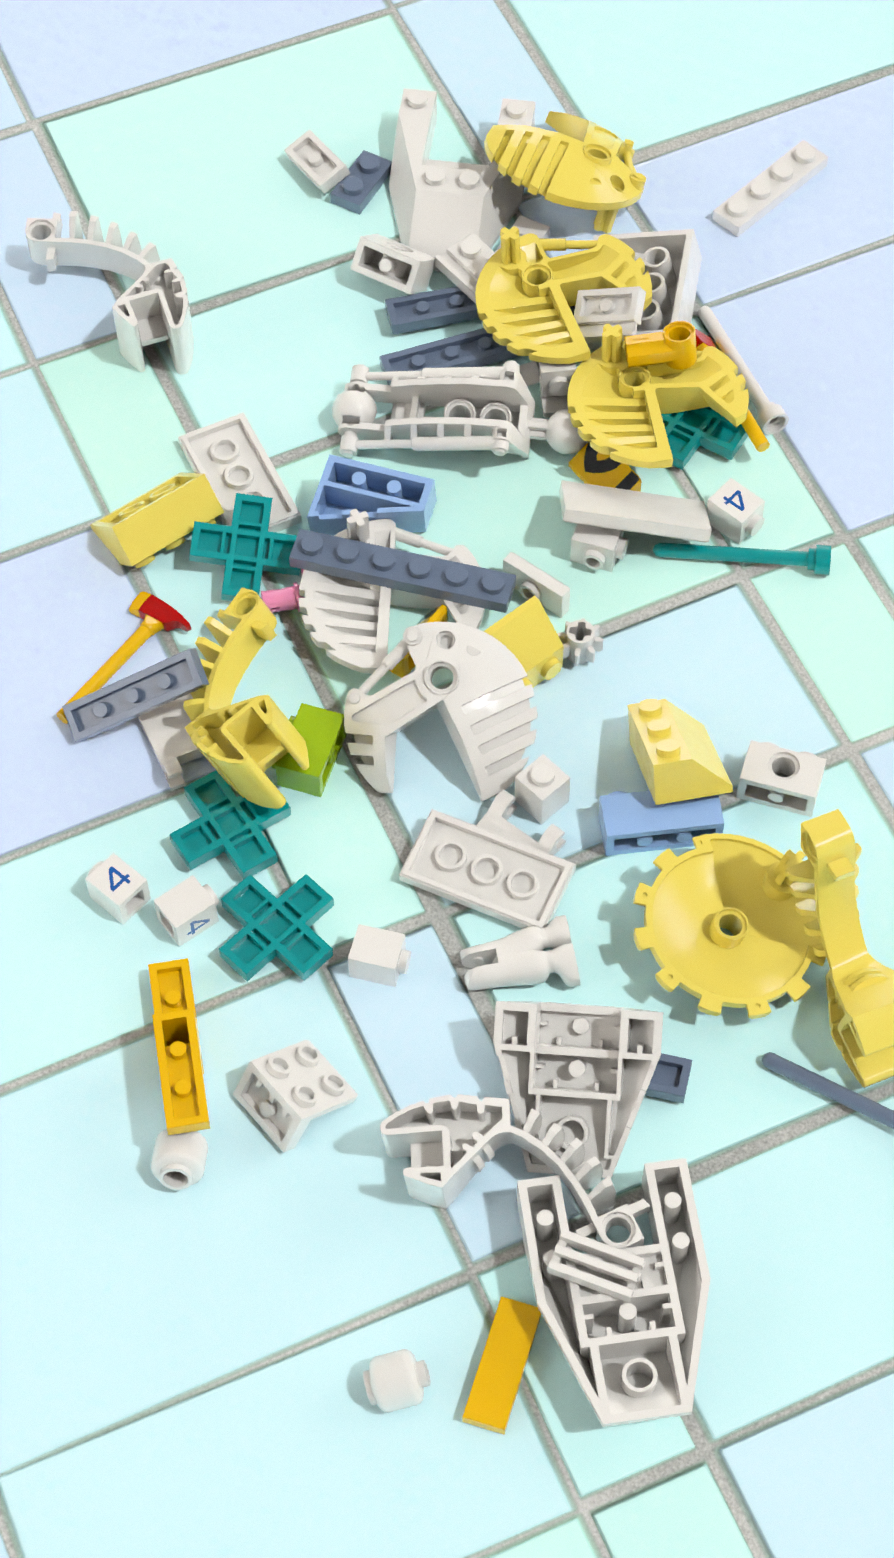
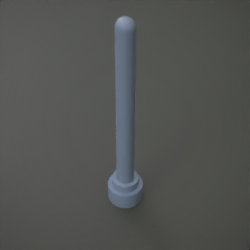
[762,1052,894,1129]

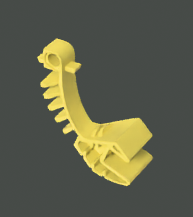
[183,588,309,809]
[785,809,894,1088]

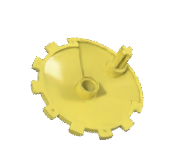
[633,833,826,1019]

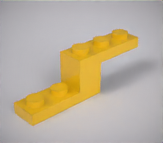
[148,958,211,1135]

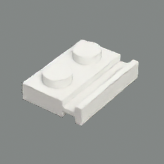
[435,233,495,304]
[574,286,646,343]

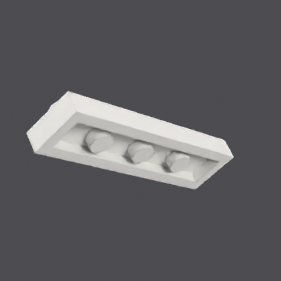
[713,139,829,237]

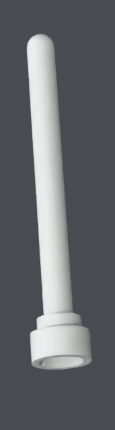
[698,306,789,435]

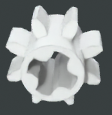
[557,618,604,666]

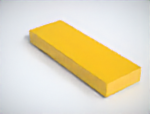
[462,1296,542,1435]

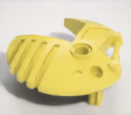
[484,111,646,234]
[475,226,652,364]
[567,323,749,469]

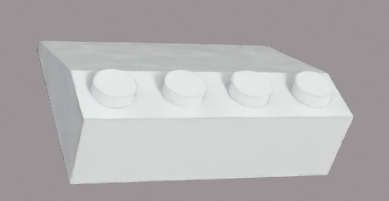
[587,229,702,350]

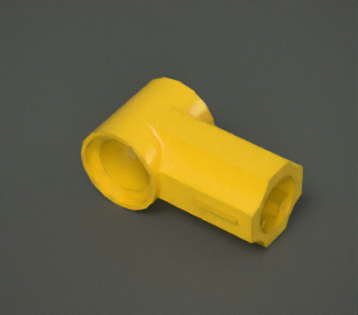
[624,321,697,370]

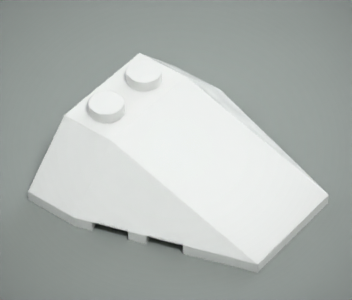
[493,1001,664,1178]

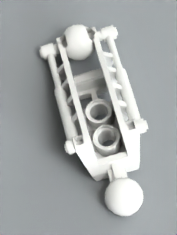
[332,360,587,459]

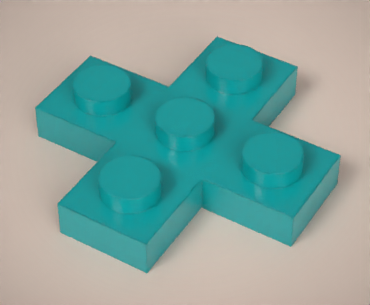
[661,407,748,470]
[189,493,300,601]
[169,770,291,880]
[219,874,334,981]

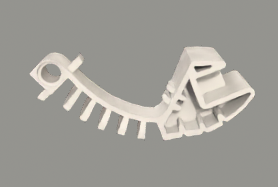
[25,211,194,375]
[380,1094,650,1249]

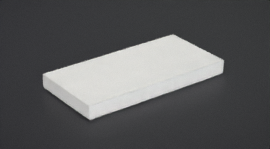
[178,412,302,532]
[559,480,712,543]
[399,809,576,929]

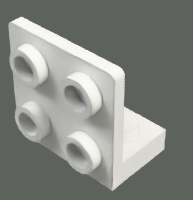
[233,1039,358,1153]

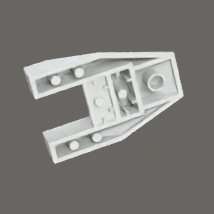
[389,88,536,272]
[516,1158,711,1427]

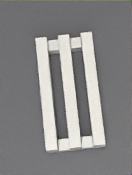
[547,1229,645,1303]

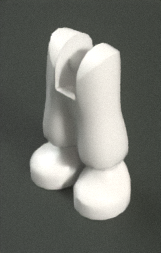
[460,915,581,990]

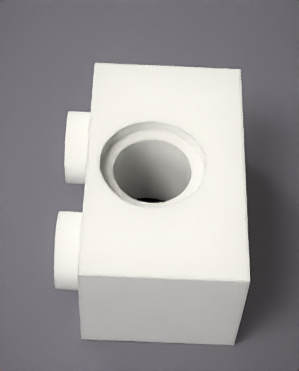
[350,233,435,295]
[736,740,827,817]

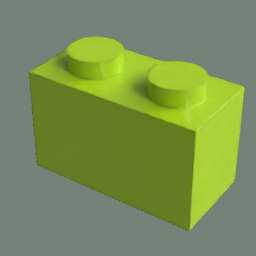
[272,703,347,797]

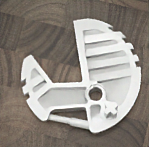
[298,509,485,675]
[344,622,538,802]

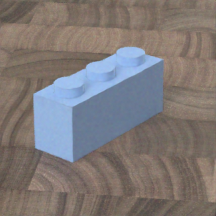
[598,789,725,856]

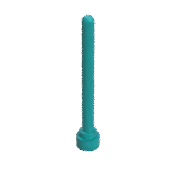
[653,542,831,575]

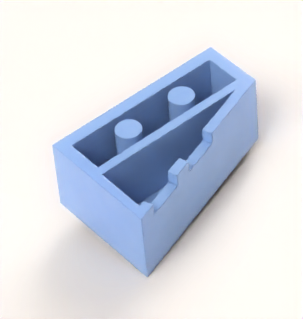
[307,454,437,536]

